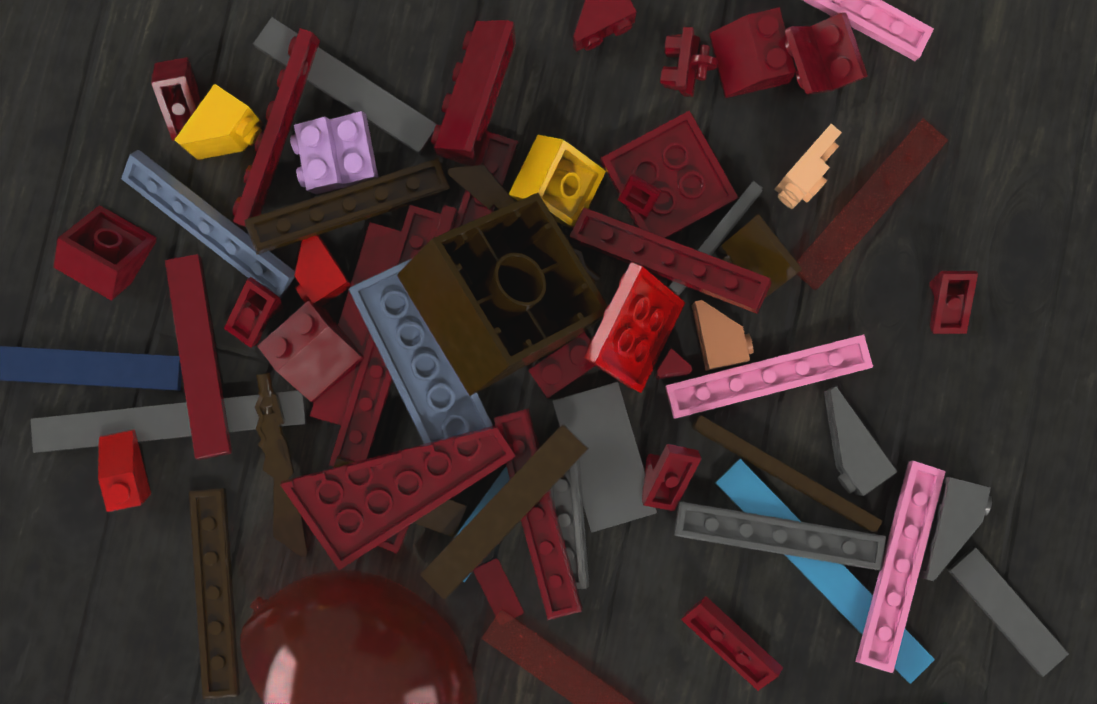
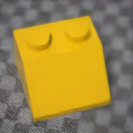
[174,84,263,160]
[509,135,606,229]

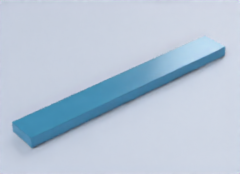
[715,459,935,684]

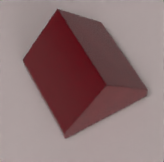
[618,174,662,217]
[655,348,692,380]

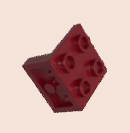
[785,13,868,95]

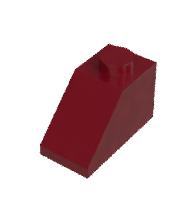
[151,57,201,141]

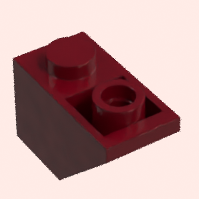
[573,0,637,52]

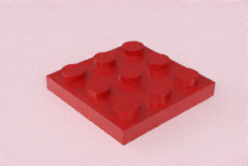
[584,262,685,393]

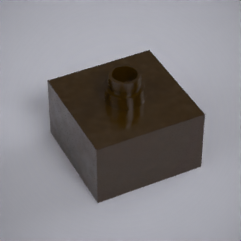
[397,193,608,396]

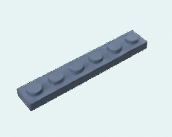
[121,150,295,299]

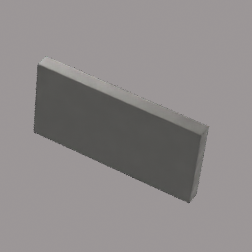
[553,382,657,533]

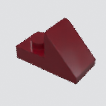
[929,271,978,334]
[224,277,284,348]
[642,444,702,511]

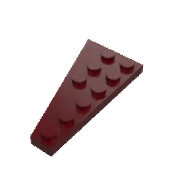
[280,425,516,570]

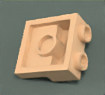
[774,124,842,209]

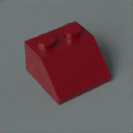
[709,7,796,98]
[53,205,157,301]
[257,301,364,403]

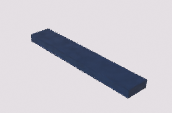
[0,346,182,391]

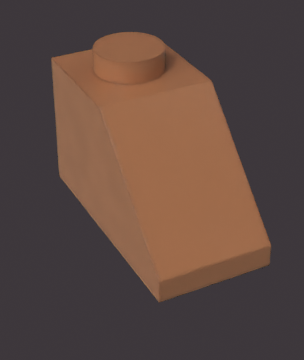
[692,300,753,371]

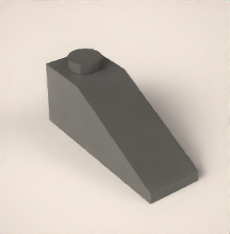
[824,387,897,496]
[918,477,992,581]

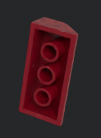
[431,20,516,166]

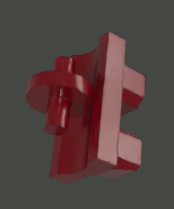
[660,27,718,97]

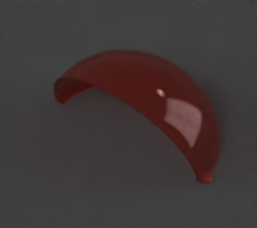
[240,570,477,704]

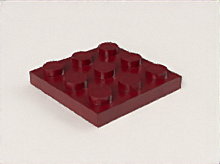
[600,110,738,239]

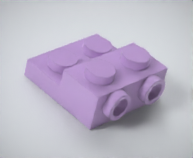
[290,111,378,194]

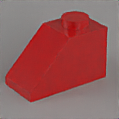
[294,235,351,306]
[98,429,151,512]

